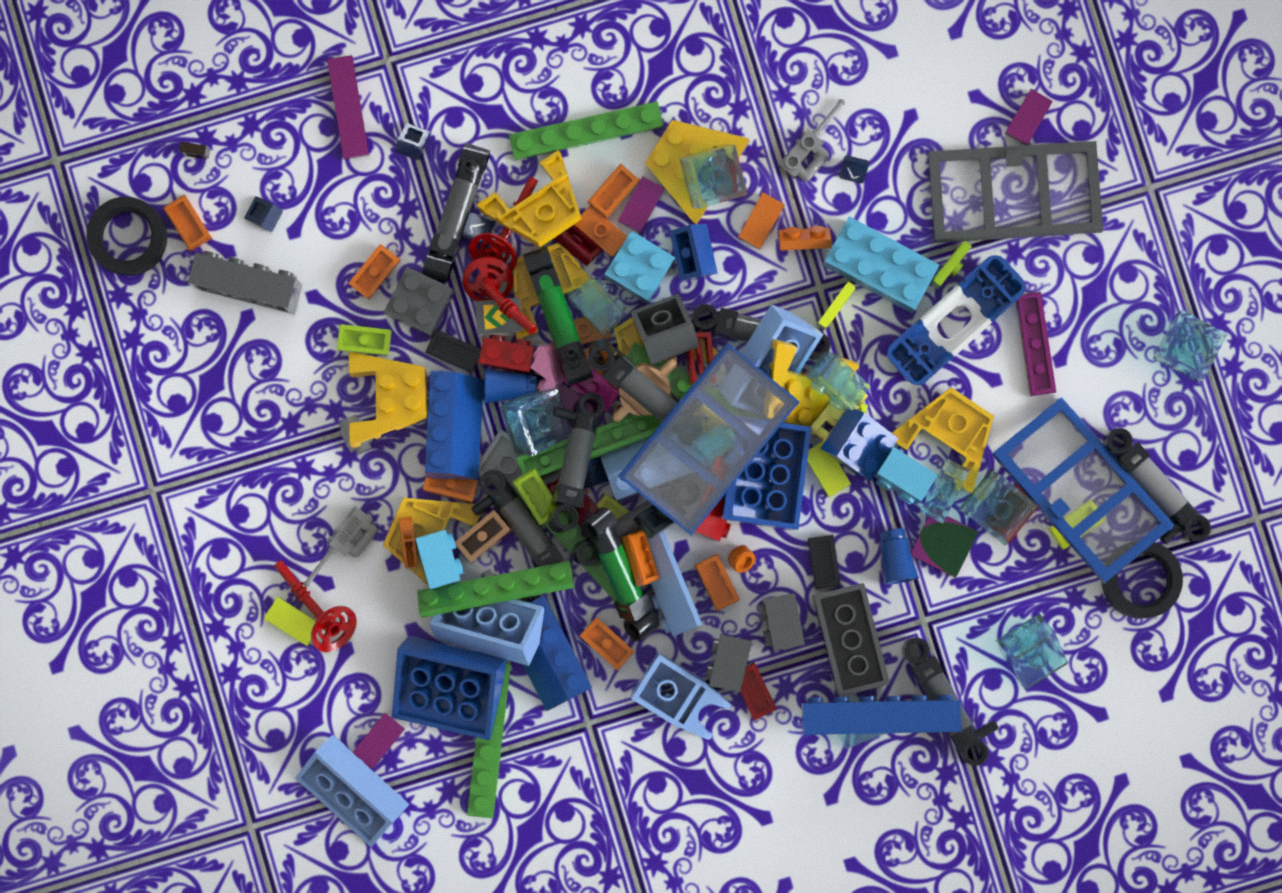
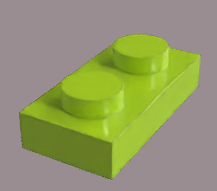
[337,324,392,356]

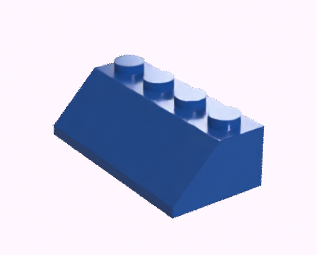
[425,371,484,480]
[522,596,592,711]

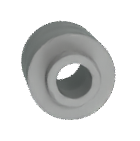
[338,415,374,455]

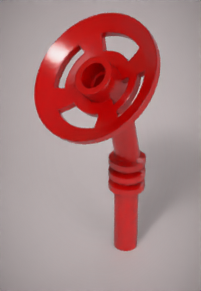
[469,176,538,275]
[462,256,537,334]
[273,559,357,652]

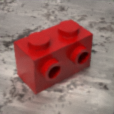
[479,335,535,374]

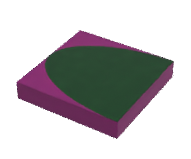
[911,509,979,578]

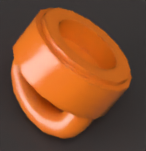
[728,545,756,573]

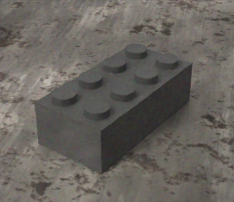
[188,251,302,314]
[812,583,890,697]

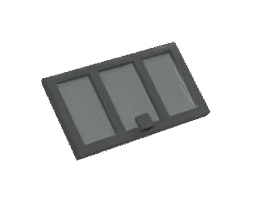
[928,141,1103,243]

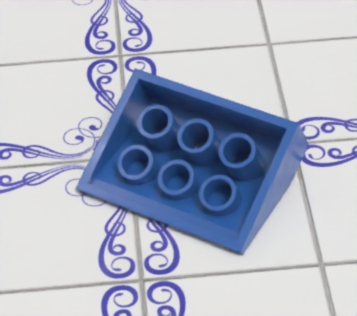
[722,416,812,530]
[392,636,506,740]

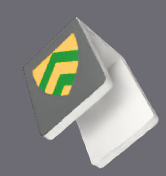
[475,298,523,338]

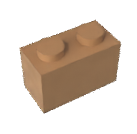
[455,510,512,563]

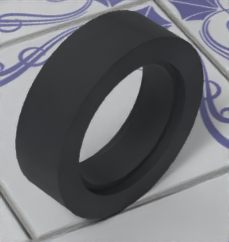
[86,197,167,276]
[1101,541,1183,618]

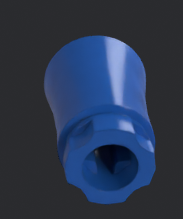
[484,368,537,404]
[880,528,919,585]

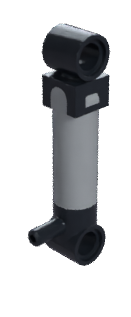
[1103,428,1211,544]

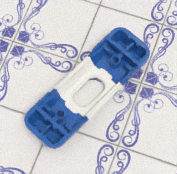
[887,255,1026,386]

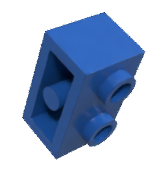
[669,224,718,281]

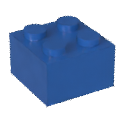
[820,406,898,482]

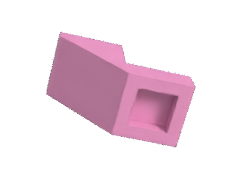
[530,342,564,406]

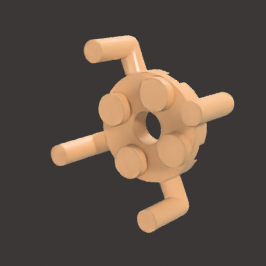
[612,352,677,422]

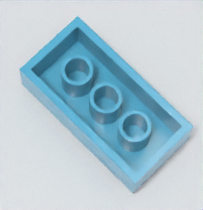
[823,216,940,314]

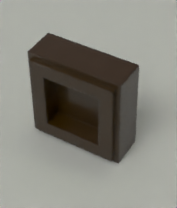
[179,142,210,160]

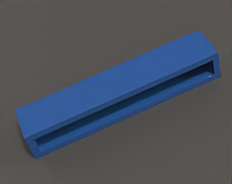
[802,695,962,735]

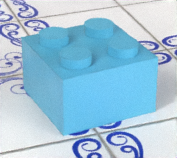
[604,231,675,304]
[874,447,938,505]
[415,529,464,589]

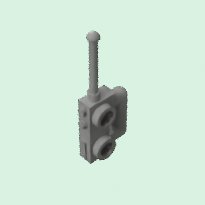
[779,99,845,181]
[303,506,378,587]

